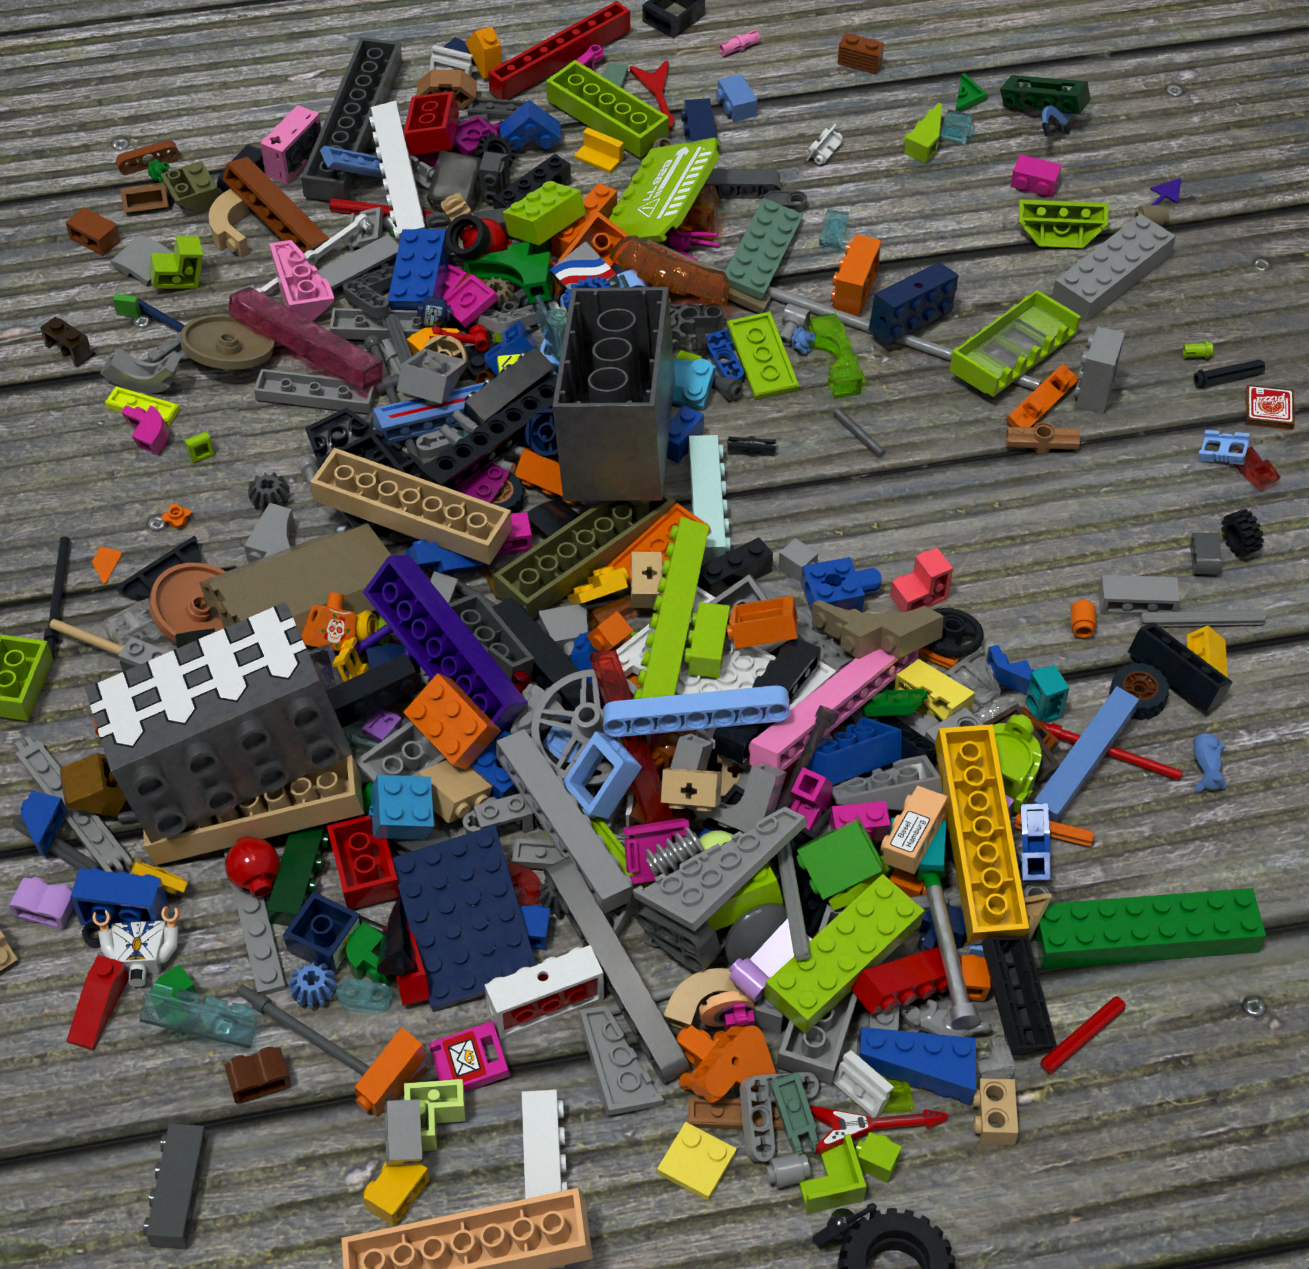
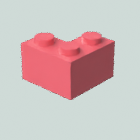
[890,547,953,612]

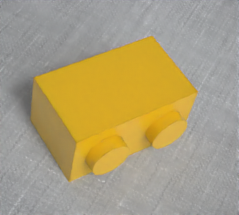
[363,1162,430,1227]

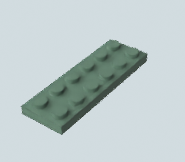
[720,198,804,300]

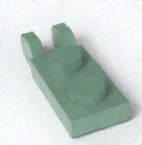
[769,1072,819,1155]

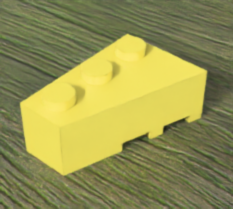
[894,659,975,722]

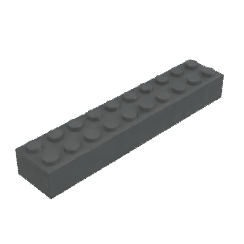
[301,37,403,201]

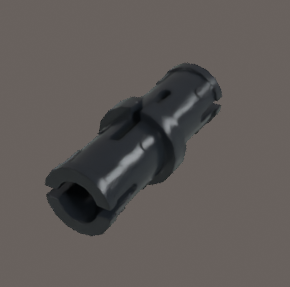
[727,436,776,455]

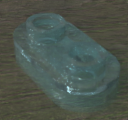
[336,979,393,1013]

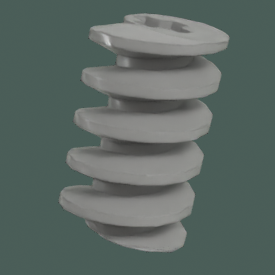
[645,827,705,877]

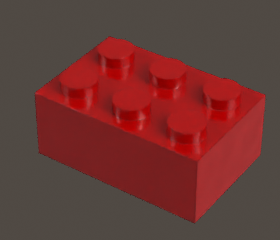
[403,91,459,155]
[327,815,400,909]

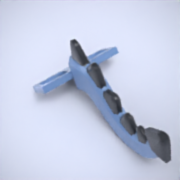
[1042,106,1074,137]

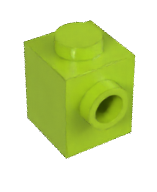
[855,1132,902,1183]

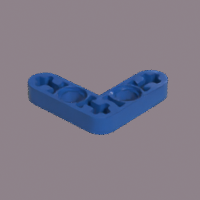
[705,329,744,383]

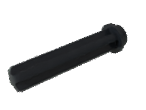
[1193,359,1265,388]

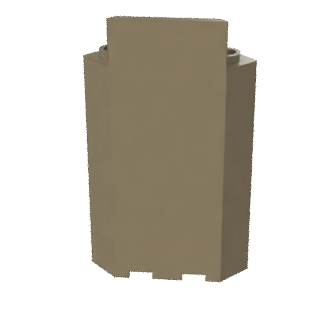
[199,523,392,635]

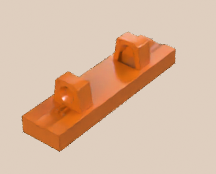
[1005,363,1078,427]

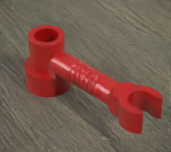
[429,324,489,351]

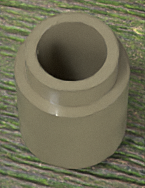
[1134,205,1169,227]

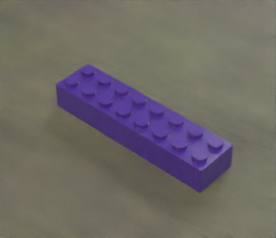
[362,555,528,739]

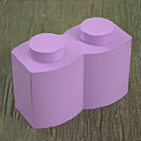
[9,877,74,929]

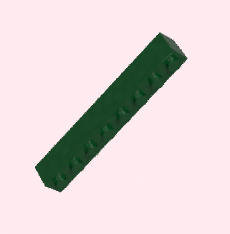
[267,733,357,926]

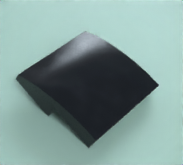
[527,499,580,539]

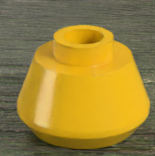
[355,610,378,642]

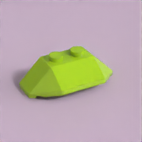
[1018,199,1109,249]

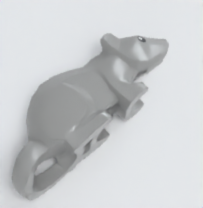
[899,1000,991,1037]

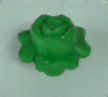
[147,159,170,183]

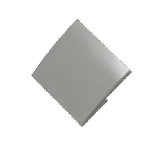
[110,234,173,286]

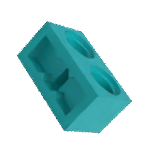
[1025,664,1069,723]

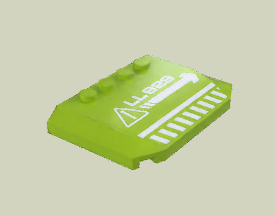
[609,137,720,246]

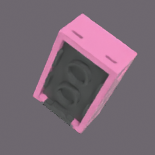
[260,105,321,184]

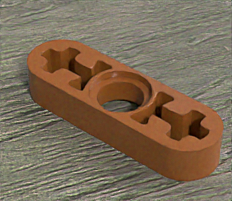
[116,140,179,175]

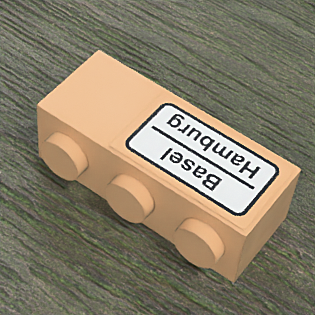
[881,785,948,874]

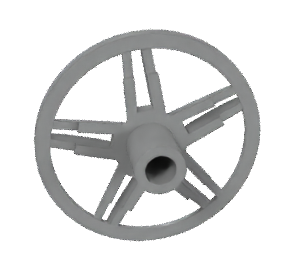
[531,669,652,786]

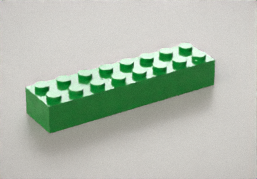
[1034,888,1266,969]

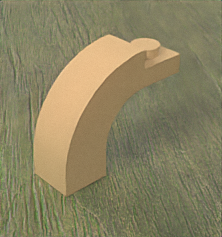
[209,189,249,258]
[663,968,758,1030]

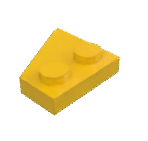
[131,857,188,894]

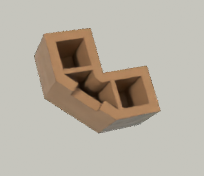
[416,70,477,110]

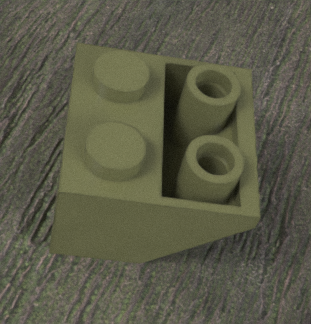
[160,161,219,214]

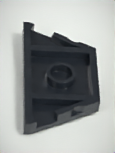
[116,536,202,603]

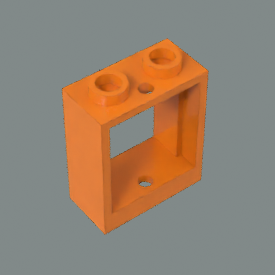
[727,595,798,649]

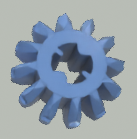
[288,960,337,1010]

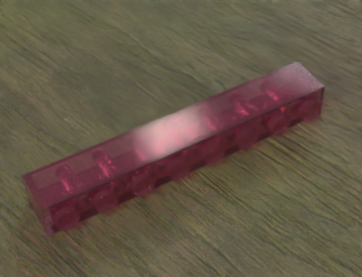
[229,286,384,391]

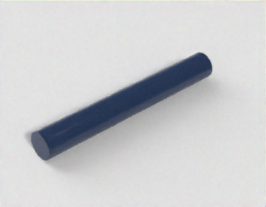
[138,298,185,332]

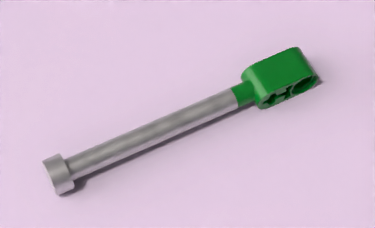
[914,865,979,1029]

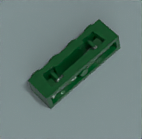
[1000,75,1091,114]

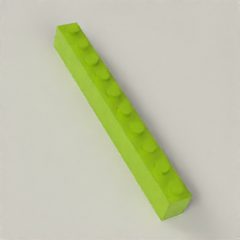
[633,517,709,699]

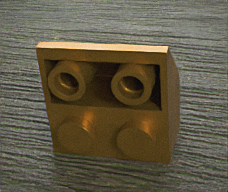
[60,753,126,817]

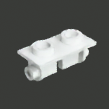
[806,124,843,165]

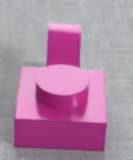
[724,1003,755,1031]

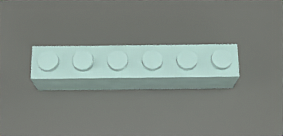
[689,435,730,563]

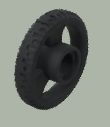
[926,607,984,658]

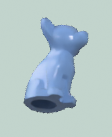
[1193,733,1227,793]

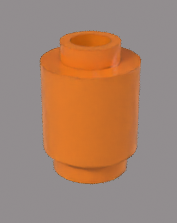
[1070,600,1096,638]

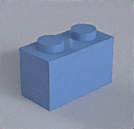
[715,74,757,122]

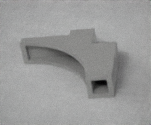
[244,503,295,562]

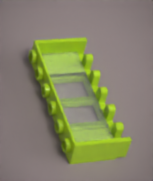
[949,290,1081,397]

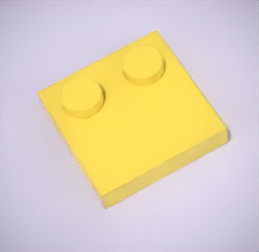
[657,1122,737,1201]

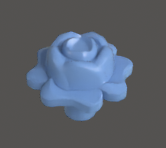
[791,327,815,354]

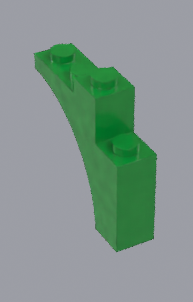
[463,242,554,304]

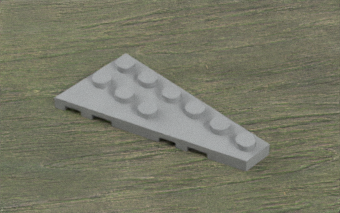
[759,585,855,674]
[632,807,807,931]

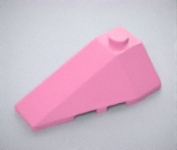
[269,240,334,325]

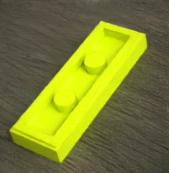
[105,386,180,426]

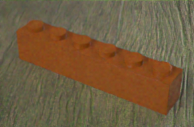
[222,157,330,257]

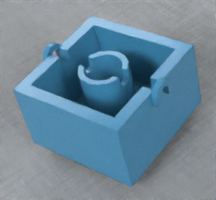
[369,775,434,840]

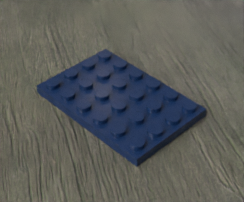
[392,825,537,1011]

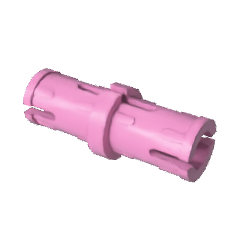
[718,30,760,56]

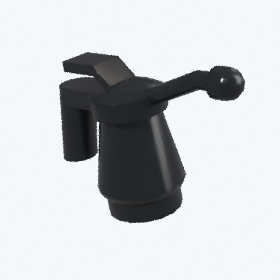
[812,1203,877,1245]

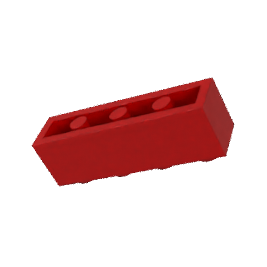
[851,947,949,1015]

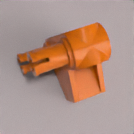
[679,1025,776,1103]

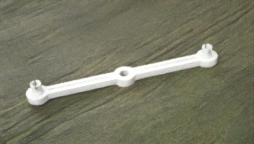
[249,214,372,306]

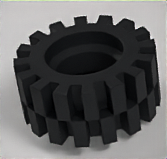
[474,132,516,168]
[1221,509,1264,557]

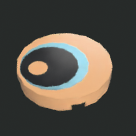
[699,991,756,1027]

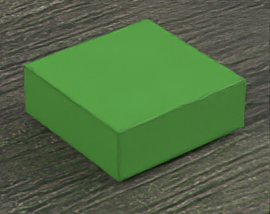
[113,294,141,318]

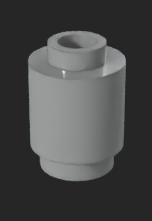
[765,1152,811,1188]

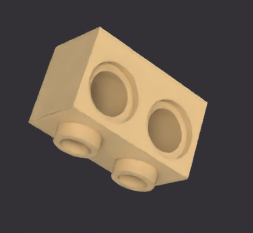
[972,1078,1018,1145]

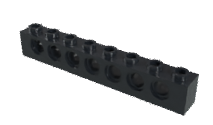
[420,374,557,490]

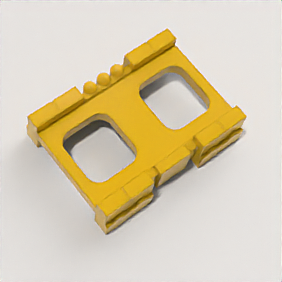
[332,637,369,682]

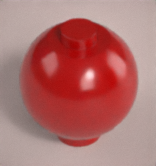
[461,218,512,254]
[225,836,280,898]

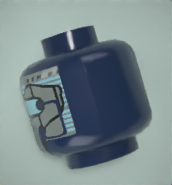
[417,296,451,328]

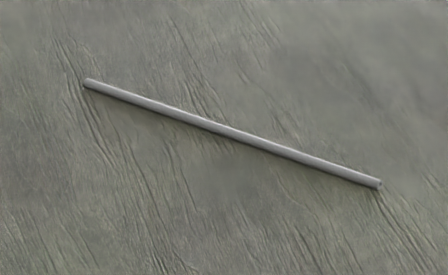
[696,260,1041,390]

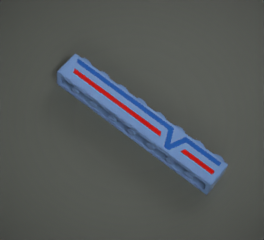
[373,371,556,442]

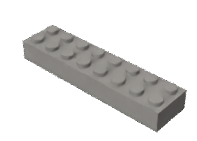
[330,308,447,340]
[254,369,376,414]

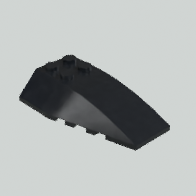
[305,408,423,538]

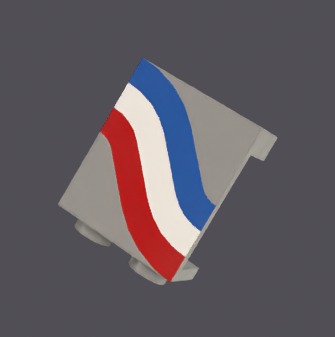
[550,241,622,289]

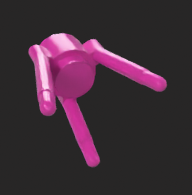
[669,230,720,262]

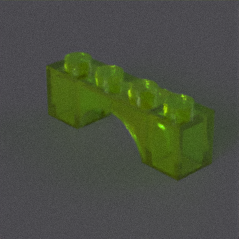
[808,313,865,399]

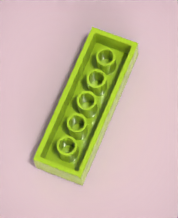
[546,60,669,158]
[764,874,925,1034]

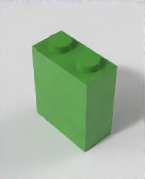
[796,817,885,900]

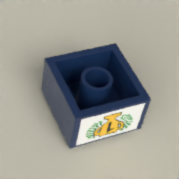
[283,892,362,973]

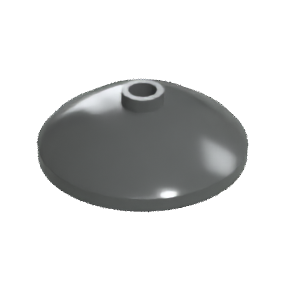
[725,903,787,966]

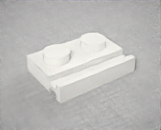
[429,45,473,77]
[832,1050,894,1118]

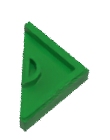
[955,73,988,114]

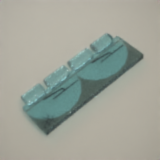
[139,983,256,1049]

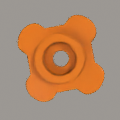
[162,503,191,528]

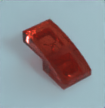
[1234,446,1281,488]

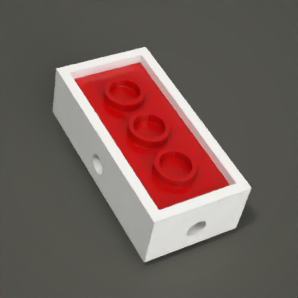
[484,945,604,1040]

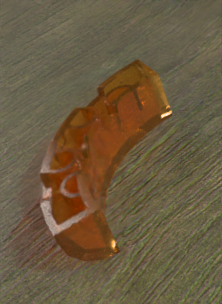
[609,236,729,306]

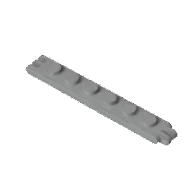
[14,736,133,872]

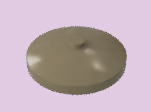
[181,314,275,370]

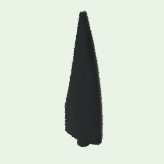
[377,895,415,976]

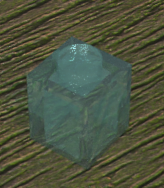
[941,109,975,145]

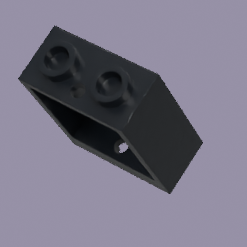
[642,0,705,38]

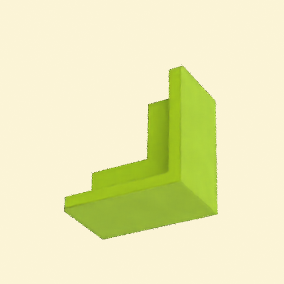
[799,1134,866,1214]

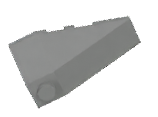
[832,755,943,810]

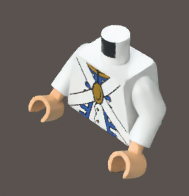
[93,906,181,987]

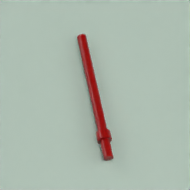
[1040,721,1182,780]

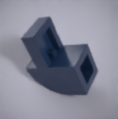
[917,905,966,952]

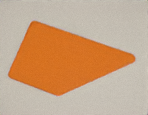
[92,546,122,584]

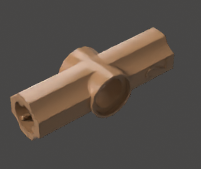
[1006,422,1080,454]

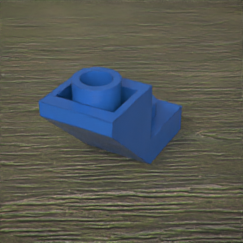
[986,644,1035,695]

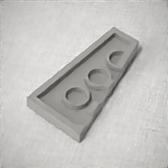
[578,1005,664,1116]

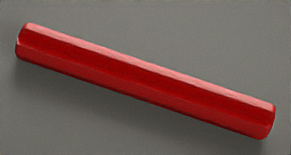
[1040,996,1126,1074]

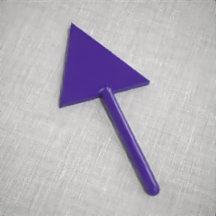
[1150,178,1181,205]

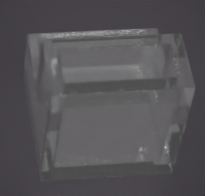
[976,1036,1016,1088]

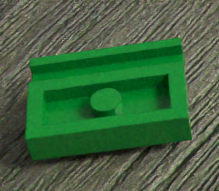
[863,689,928,717]

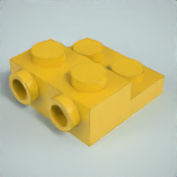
[567,565,629,605]

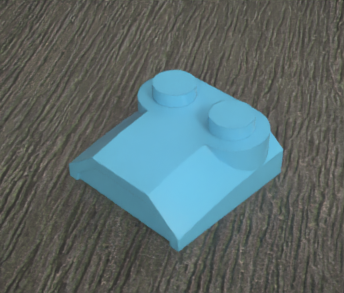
[672,358,716,411]

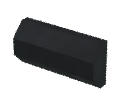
[982,937,1057,1056]

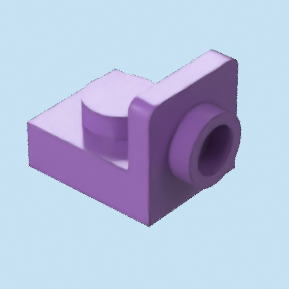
[361,708,402,743]

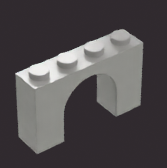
[670,734,786,834]

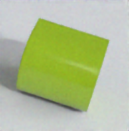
[183,431,215,463]

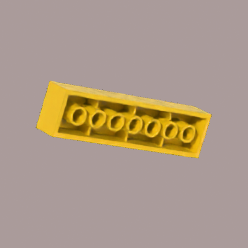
[935,724,1029,944]

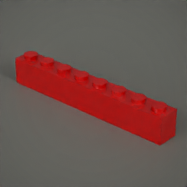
[488,1,630,100]

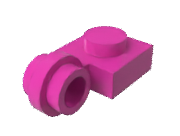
[576,45,604,71]

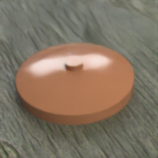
[149,563,226,643]

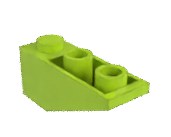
[903,102,942,164]

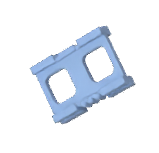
[1199,430,1250,465]

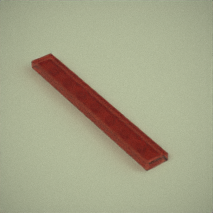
[590,651,674,824]

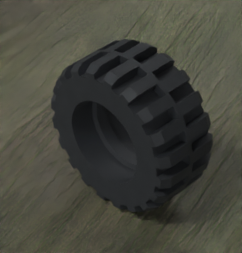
[837,1208,956,1269]

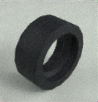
[445,214,491,260]

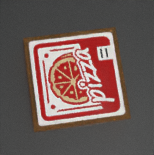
[1245,385,1295,430]

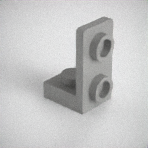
[474,793,534,834]

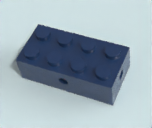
[868,262,959,344]

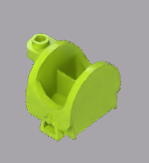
[993,714,1042,814]

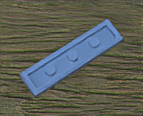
[320,146,386,179]

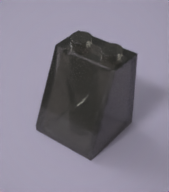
[427,150,482,213]

